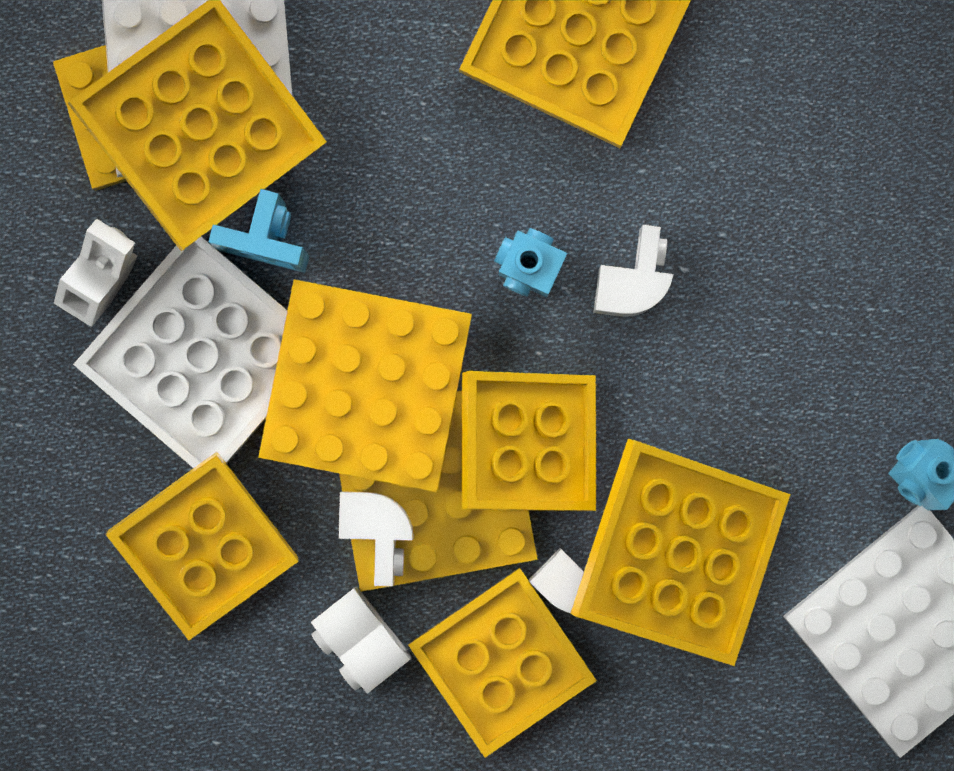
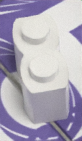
[311,587,412,694]

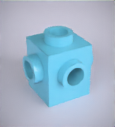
[494,228,567,298]
[888,439,954,511]

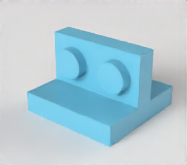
[208,189,309,273]

